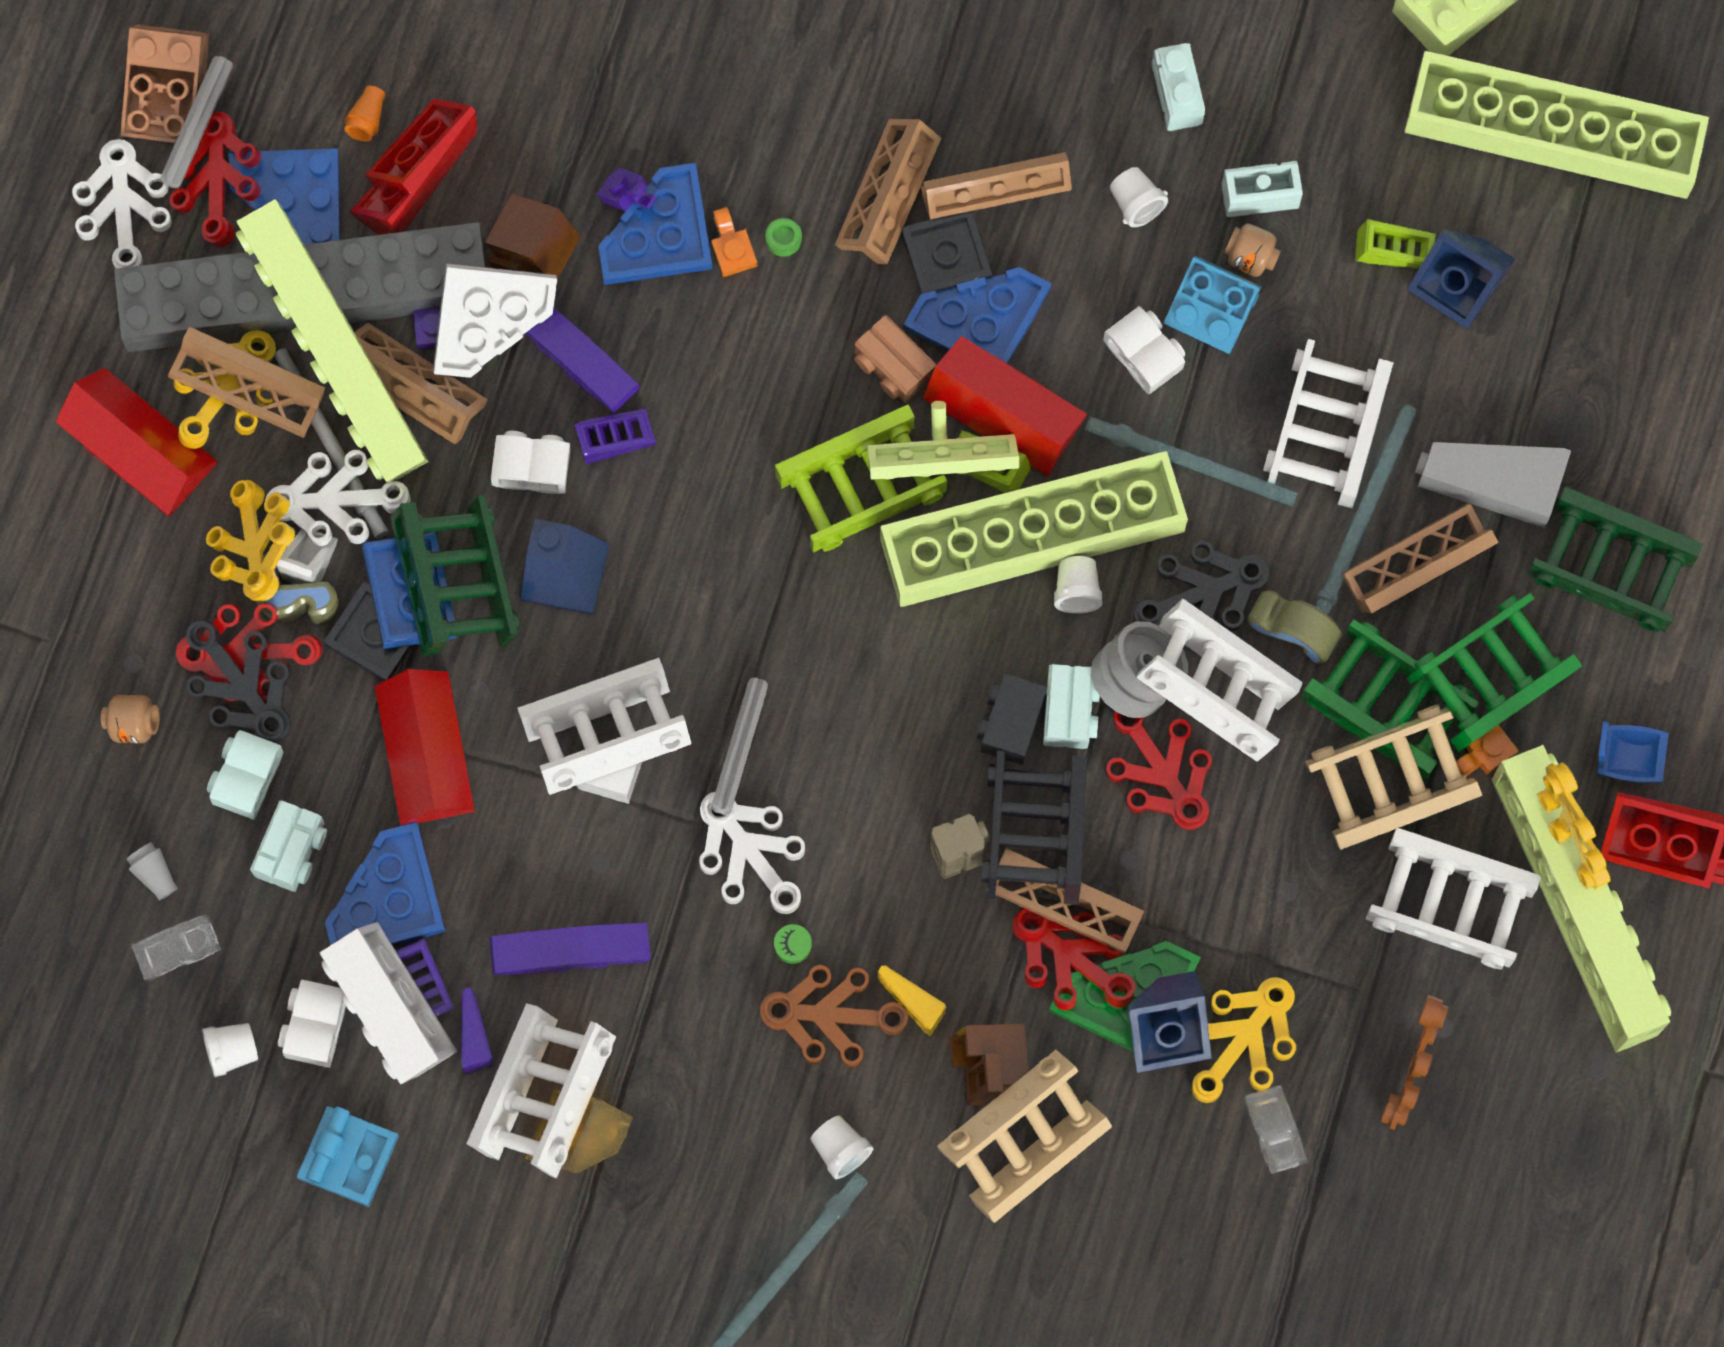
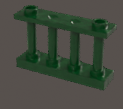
[1527,486,1703,632]
[391,495,519,656]

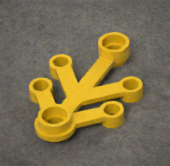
[173,330,276,449]
[206,480,295,601]
[1537,762,1610,889]
[1191,977,1296,1103]

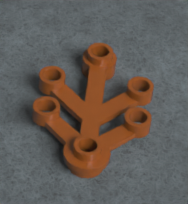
[760,965,908,1067]
[1381,995,1449,1131]

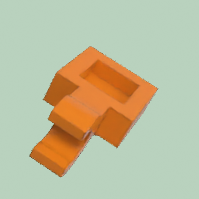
[711,207,757,278]
[1456,725,1519,776]

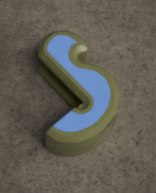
[256,552,340,624]
[1247,590,1342,664]

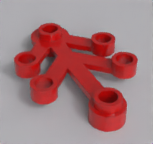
[169,112,261,248]
[176,602,323,701]
[1106,711,1212,830]
[1013,908,1135,1010]

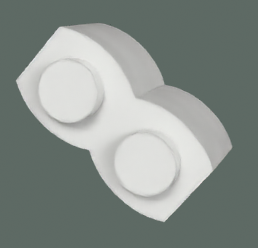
[1103,306,1185,394]
[491,431,570,494]
[278,979,346,1068]

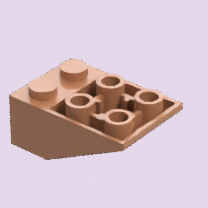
[121,24,209,143]

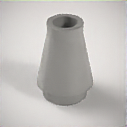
[126,842,178,901]

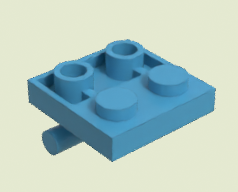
[1164,256,1262,354]
[297,1106,399,1207]

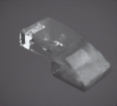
[132,915,221,980]
[1245,1085,1307,1174]

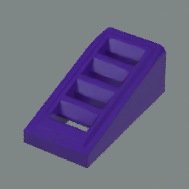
[574,409,656,465]
[395,938,455,1017]
[461,987,495,1074]

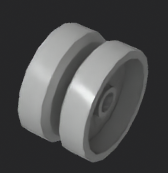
[1091,621,1188,718]

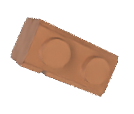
[854,315,937,403]

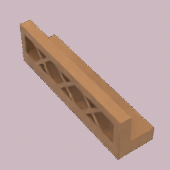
[835,119,941,264]
[921,152,1072,219]
[354,323,488,444]
[168,327,325,438]
[1341,504,1498,613]
[987,848,1144,954]

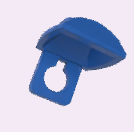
[1597,721,1669,783]

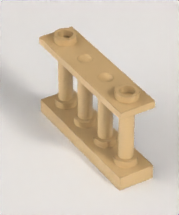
[1305,705,1482,850]
[937,1050,1112,1223]

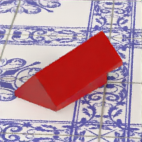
[350,99,477,235]
[923,336,1088,477]
[56,367,218,517]
[375,669,475,826]
[1601,792,1724,889]

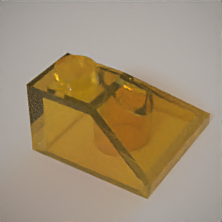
[525,1089,633,1174]

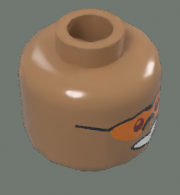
[1224,223,1281,277]
[101,694,160,744]

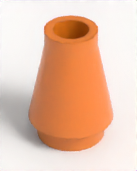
[344,86,385,142]

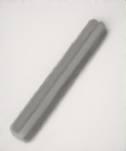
[160,56,233,188]
[712,677,768,815]

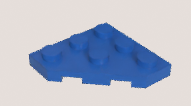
[229,148,341,245]
[598,163,712,285]
[903,267,1052,364]
[325,822,446,946]

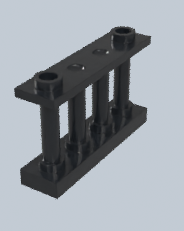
[981,750,1087,905]

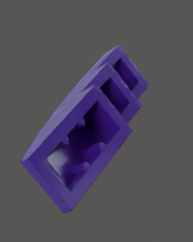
[524,308,640,412]
[489,923,651,975]

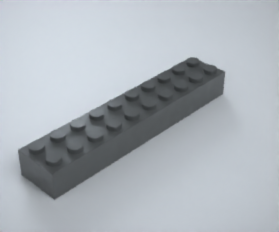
[114,222,486,352]

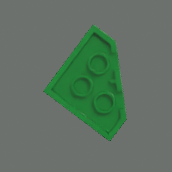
[1049,941,1201,1052]

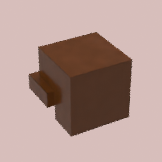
[485,193,581,280]
[949,1023,1029,1106]

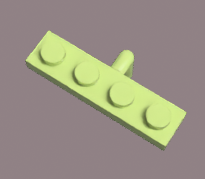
[867,401,1019,480]

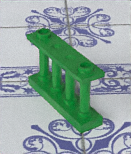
[1406,593,1582,752]
[1301,620,1479,783]

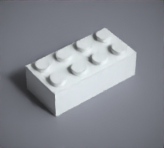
[320,922,458,1084]

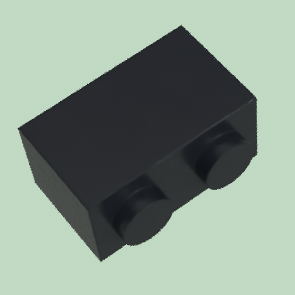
[976,674,1047,765]

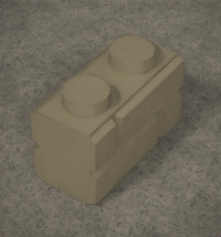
[930,814,990,879]

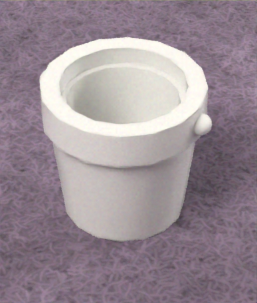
[1110,167,1168,228]
[1054,556,1102,613]
[202,1023,258,1077]
[811,1116,873,1179]

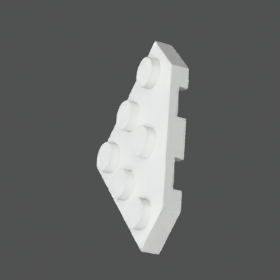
[433,264,557,378]

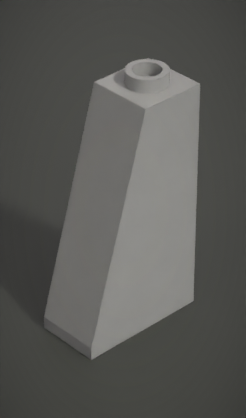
[1415,442,1571,528]

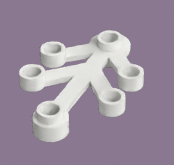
[72,139,172,269]
[265,450,411,546]
[699,791,805,914]

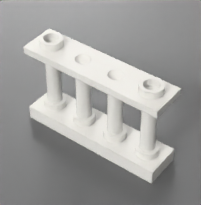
[1263,339,1393,508]
[1136,598,1303,762]
[518,658,691,795]
[1366,828,1541,969]
[467,1003,616,1178]

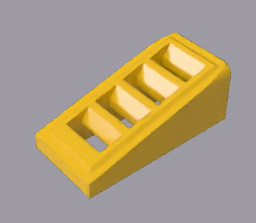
[878,965,946,1036]

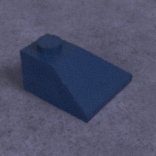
[1407,230,1515,329]
[521,518,610,615]
[1128,971,1212,1073]

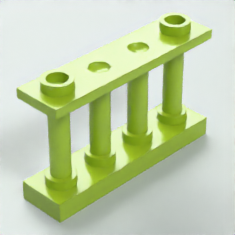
[775,405,947,552]

